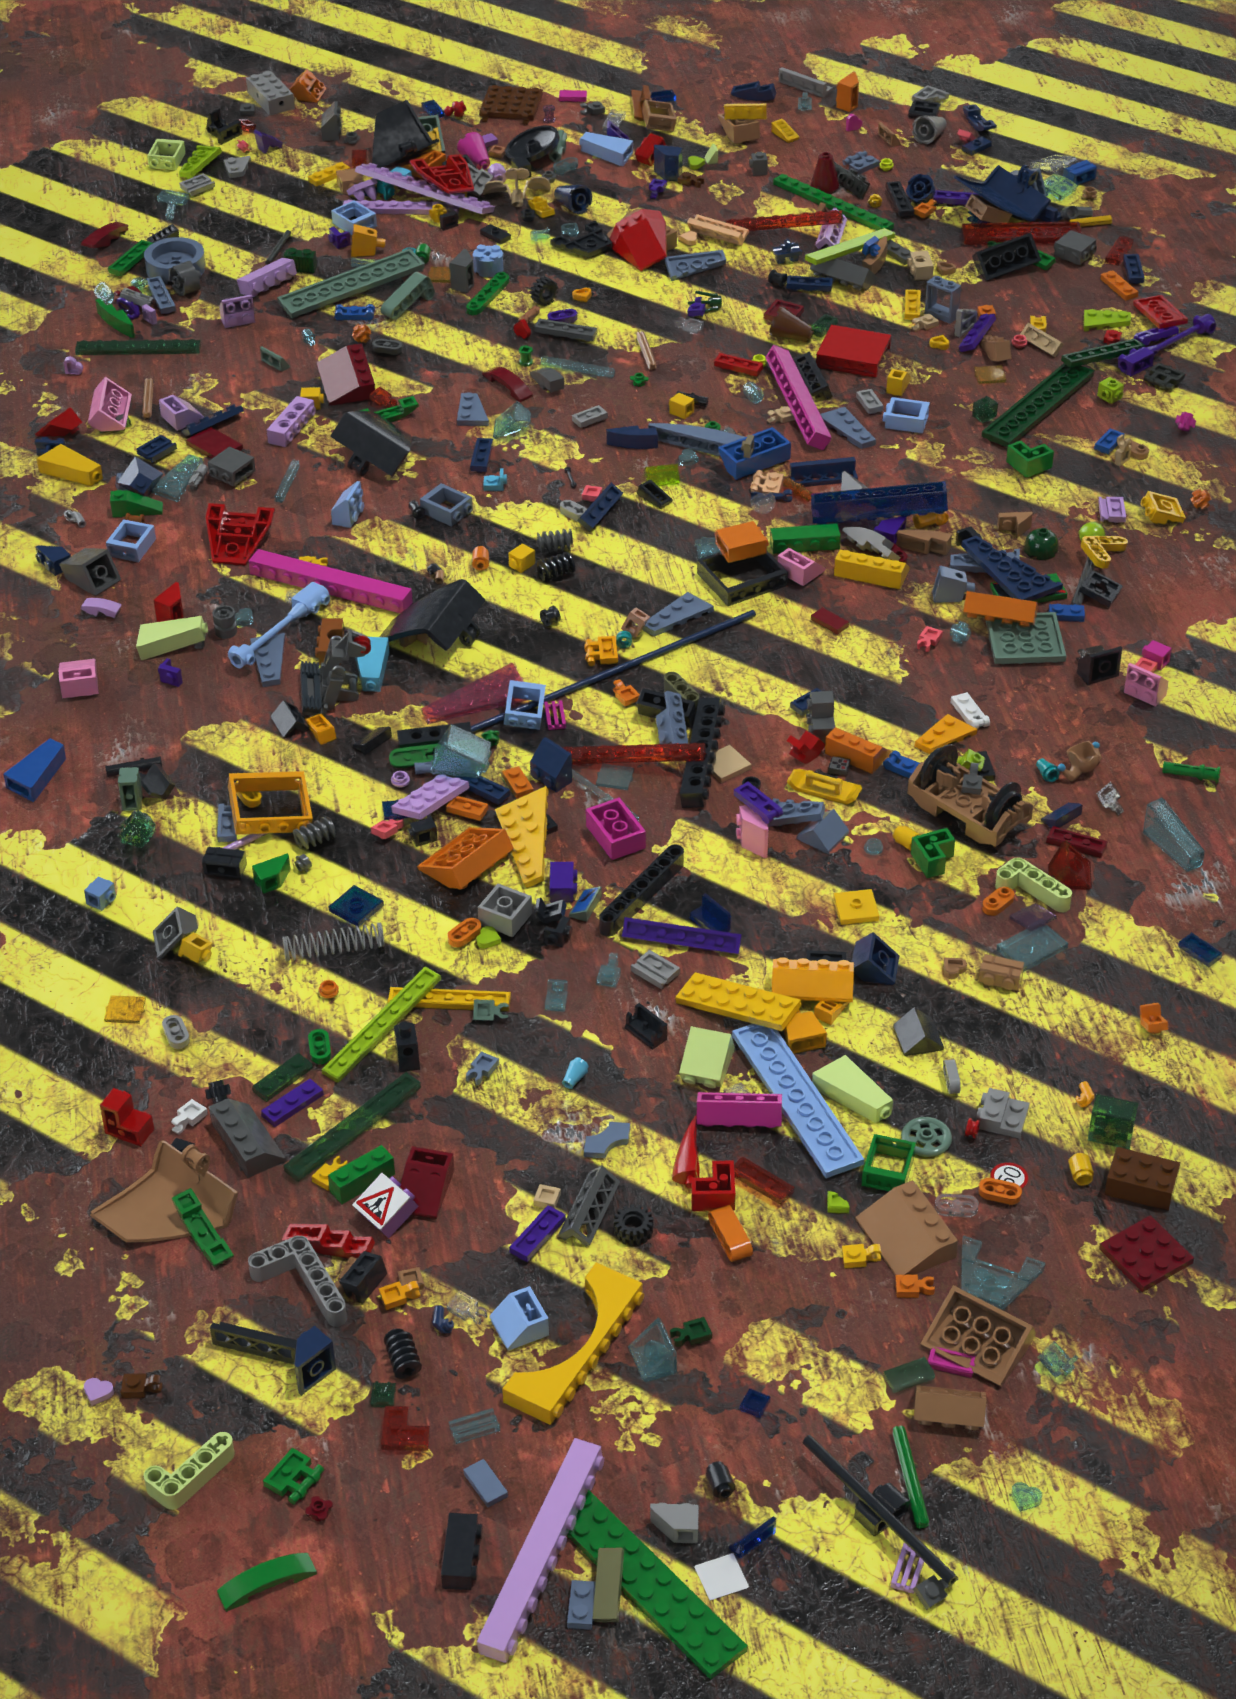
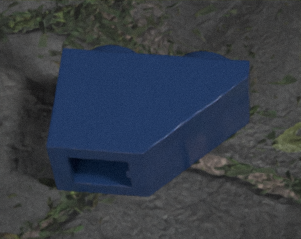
[35,545,71,576]

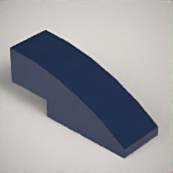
[731,81,777,101]
[606,426,658,449]

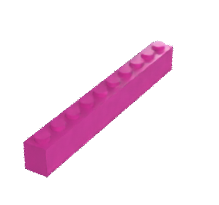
[765,345,832,450]
[249,549,413,613]

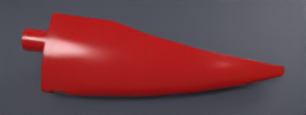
[672,1116,700,1189]

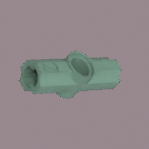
[549,130,567,162]

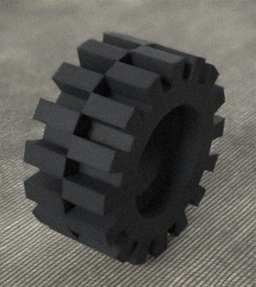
[530,276,559,306]
[614,1204,653,1246]

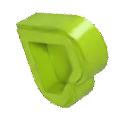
[688,156,706,170]
[476,926,501,949]

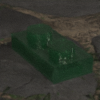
[811,314,838,338]

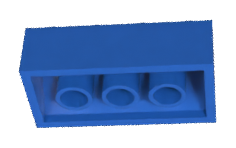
[718,427,791,479]

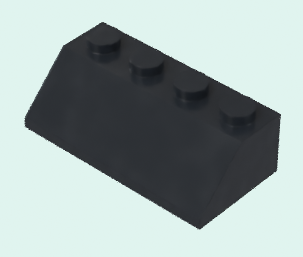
[972,232,1041,281]

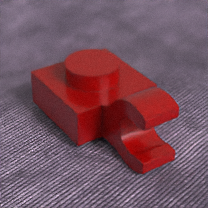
[1103,330,1122,345]

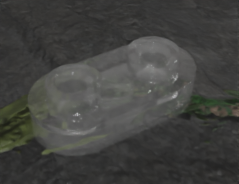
[935,1194,979,1217]

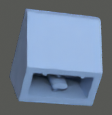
[331,481,364,528]
[490,1286,549,1351]

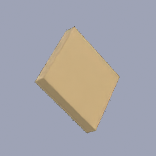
[712,745,751,783]

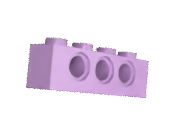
[267,396,316,447]

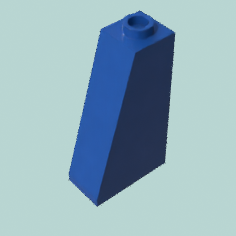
[3,738,66,802]

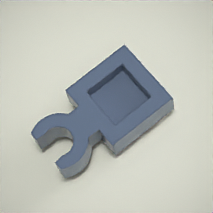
[466,1051,499,1086]

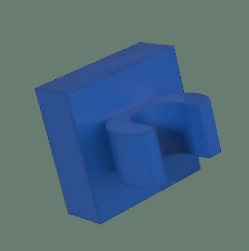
[862,236,881,257]

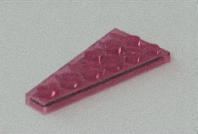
[421,662,527,725]

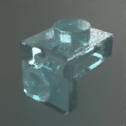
[545,979,568,1012]
[1037,1341,1078,1378]

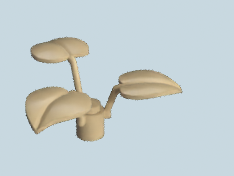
[483,168,551,207]

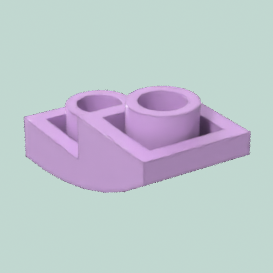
[80,598,122,618]

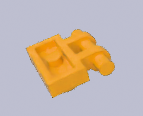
[584,636,618,666]

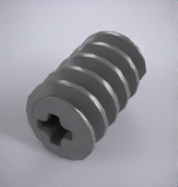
[537,528,573,553]
[293,816,336,850]

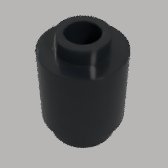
[706,1461,735,1498]

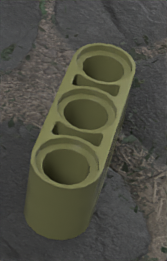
[664,672,699,715]

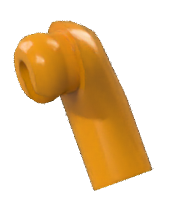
[1076,1081,1095,1107]

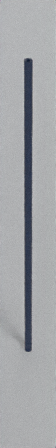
[471,610,756,733]

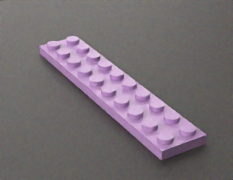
[355,163,495,214]

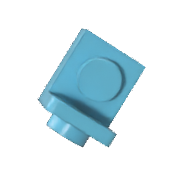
[483,468,507,491]

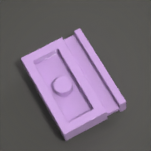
[1098,497,1126,523]

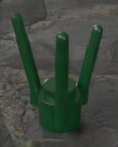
[688,291,722,317]

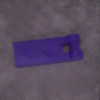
[1134,326,1179,345]
[734,782,783,824]

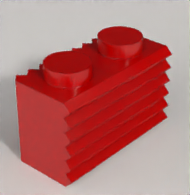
[635,133,666,166]

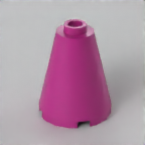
[457,132,490,170]

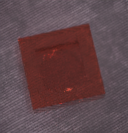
[239,119,256,132]

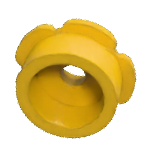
[868,194,882,208]

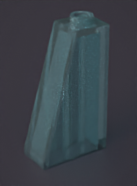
[1143,798,1205,872]

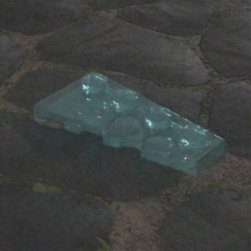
[151,454,203,502]

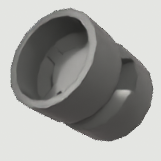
[212,605,238,639]

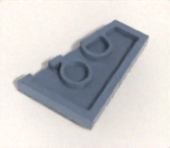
[457,392,489,426]
[768,798,826,827]

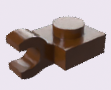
[120,1373,163,1398]

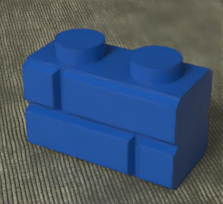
[1063,160,1097,187]

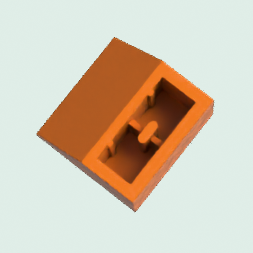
[289,69,327,103]
[836,72,859,112]

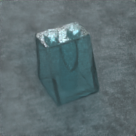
[430,724,492,778]

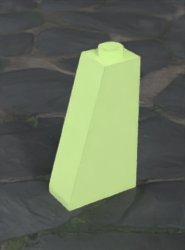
[136,616,208,660]
[812,1055,893,1123]

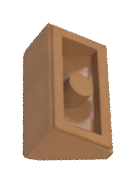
[878,122,901,147]

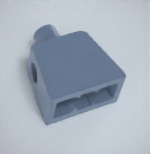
[932,566,975,603]

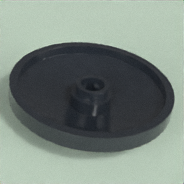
[505,125,560,162]

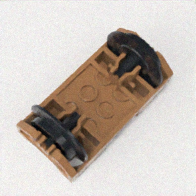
[907,744,1033,847]

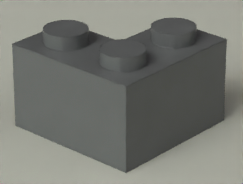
[806,691,835,743]

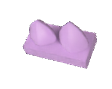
[346,178,378,201]

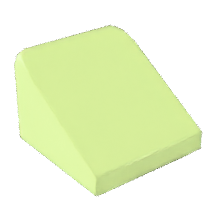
[705,144,718,164]

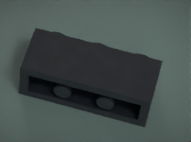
[637,688,696,727]
[441,1513,483,1590]

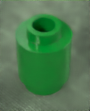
[415,244,431,264]

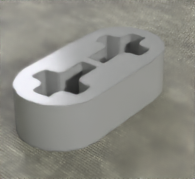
[560,500,587,522]
[943,1059,961,1094]

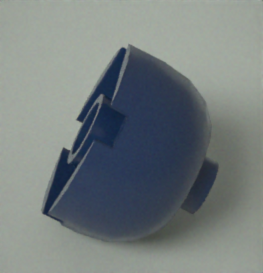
[906,174,936,204]

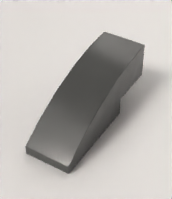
[530,367,564,392]

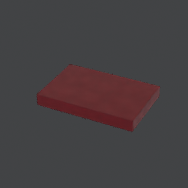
[186,427,243,459]

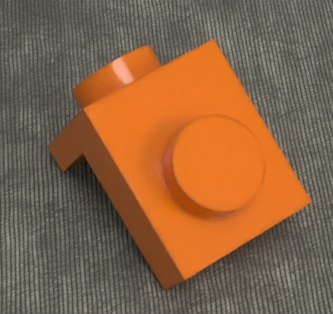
[1140,1003,1168,1034]

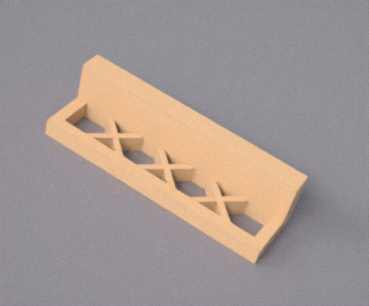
[687,215,749,246]

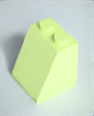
[679,1026,735,1088]

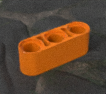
[708,1205,753,1262]

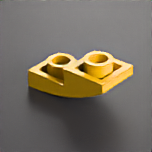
[528,196,555,218]

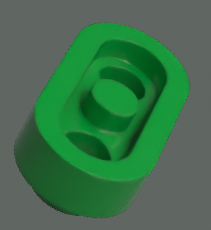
[308,1029,331,1064]

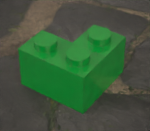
[1006,441,1054,478]
[911,828,955,878]

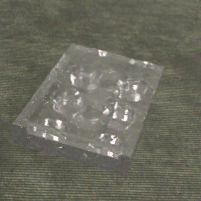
[1030,155,1076,172]

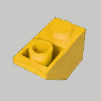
[886,369,911,396]

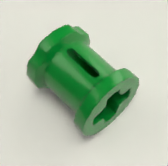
[519,346,533,366]

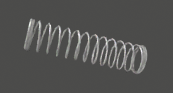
[283,922,385,961]

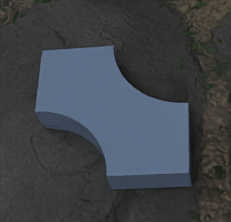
[584,1122,630,1158]

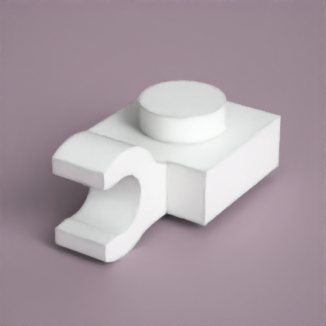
[171,1099,207,1134]

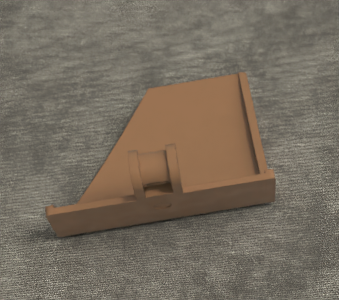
[90,1140,238,1242]

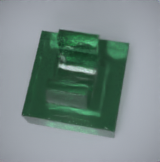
[371,1381,396,1408]

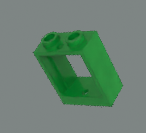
[862,1134,916,1191]

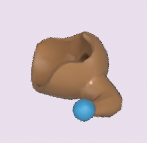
[1057,741,1102,782]

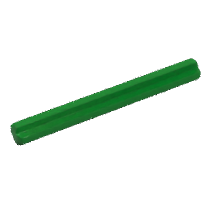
[892,1425,929,1529]

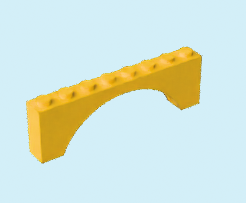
[502,1262,644,1425]

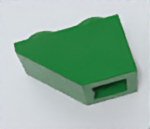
[252,853,291,894]

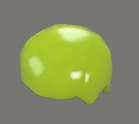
[1078,522,1106,541]

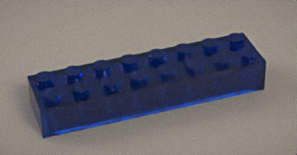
[811,481,948,525]

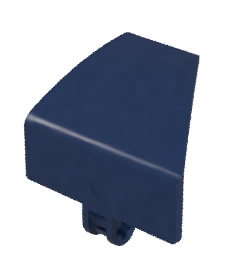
[954,165,1051,221]

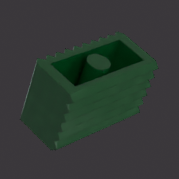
[284,248,317,274]

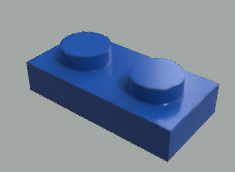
[1094,428,1125,454]
[1048,604,1085,622]

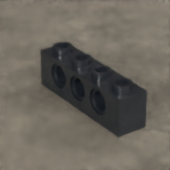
[397,722,473,756]

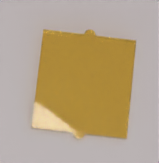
[428,267,451,283]
[974,365,1006,384]
[104,995,146,1024]

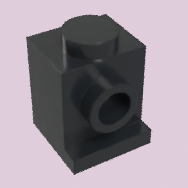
[407,815,438,846]

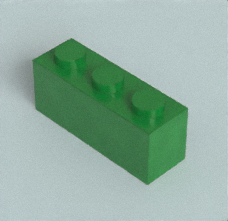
[328,1145,395,1205]

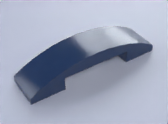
[963,104,997,131]

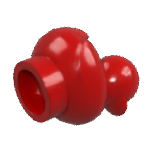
[444,100,467,118]

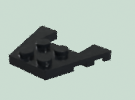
[550,221,612,258]

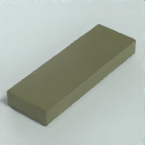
[593,1548,624,1622]

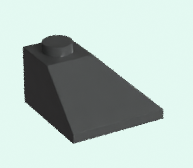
[153,906,198,959]

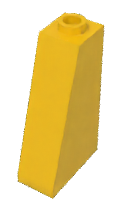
[36,444,103,486]

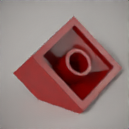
[36,407,83,437]

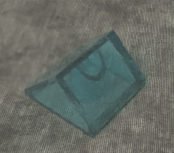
[628,1318,677,1382]

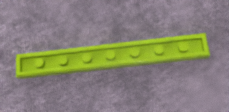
[805,228,895,265]
[322,967,441,1083]

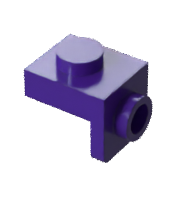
[328,227,351,249]
[158,658,183,687]

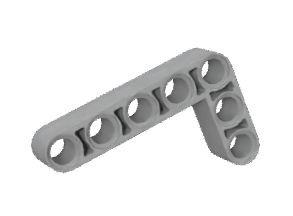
[248,1236,347,1327]

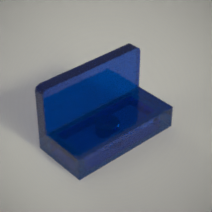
[690,893,731,932]

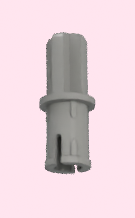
[188,464,208,488]

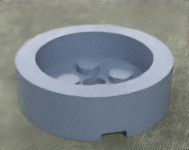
[144,237,206,284]

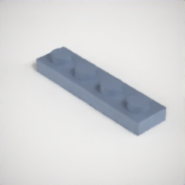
[146,276,176,314]

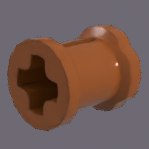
[125,513,145,524]

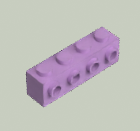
[237,258,297,297]

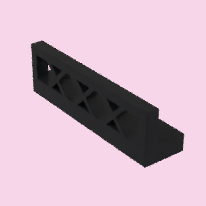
[793,351,833,400]
[210,1322,297,1365]

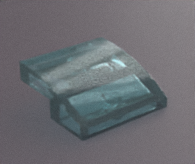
[1044,174,1078,201]

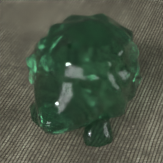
[117,810,156,848]

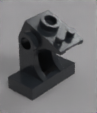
[206,109,242,145]

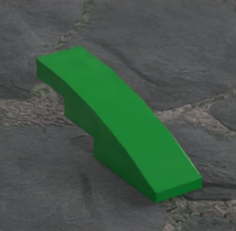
[95,298,135,338]

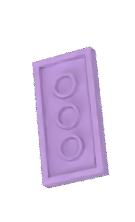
[391,774,469,820]

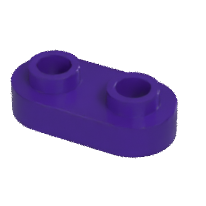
[547,309,578,323]

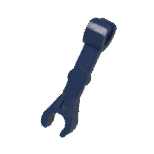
[751,489,792,503]

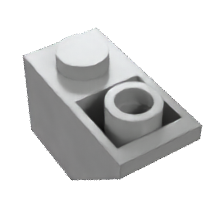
[650,1503,699,1543]

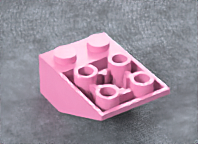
[59,659,99,698]

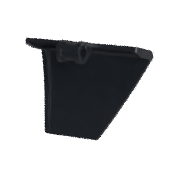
[372,100,440,168]
[331,411,412,477]
[379,579,485,651]

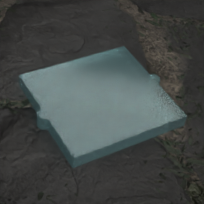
[596,763,634,790]

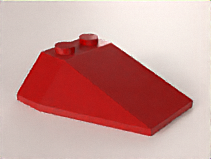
[410,154,474,194]
[609,209,667,271]
[205,503,275,565]

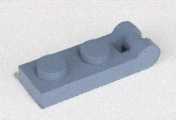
[217,803,237,842]

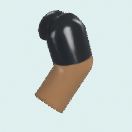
[427,563,444,584]

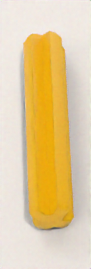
[1069,215,1112,228]

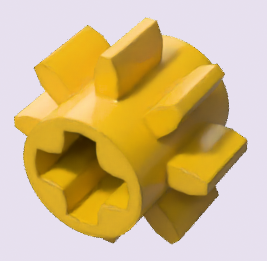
[429,204,447,222]

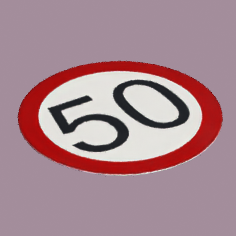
[990,1163,1028,1189]

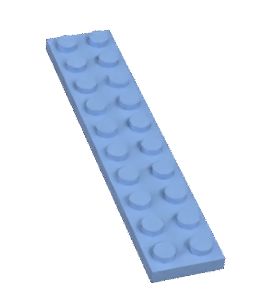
[732,1024,864,1178]

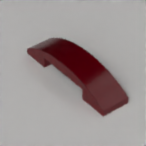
[482,367,533,402]

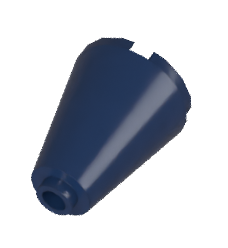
[554,184,592,214]

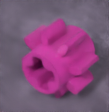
[1175,412,1196,431]

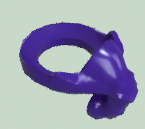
[116,297,140,320]

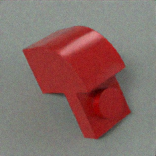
[786,730,825,764]

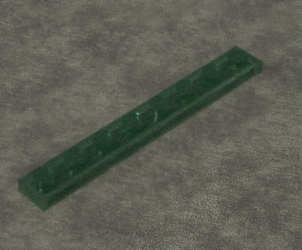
[75,339,201,355]
[283,1072,421,1182]

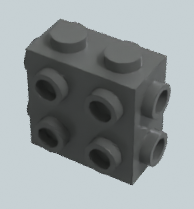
[1054,230,1097,265]
[208,446,256,486]

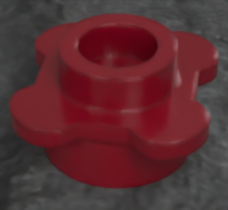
[305,1496,333,1521]

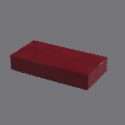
[811,607,849,635]

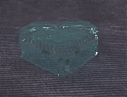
[561,223,579,237]
[678,449,699,466]
[235,608,254,626]
[1011,1482,1042,1512]

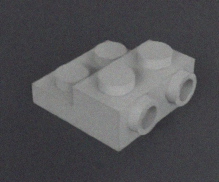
[976,1088,1030,1138]

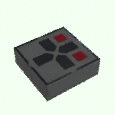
[828,756,850,776]

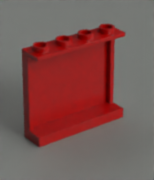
[816,325,891,378]

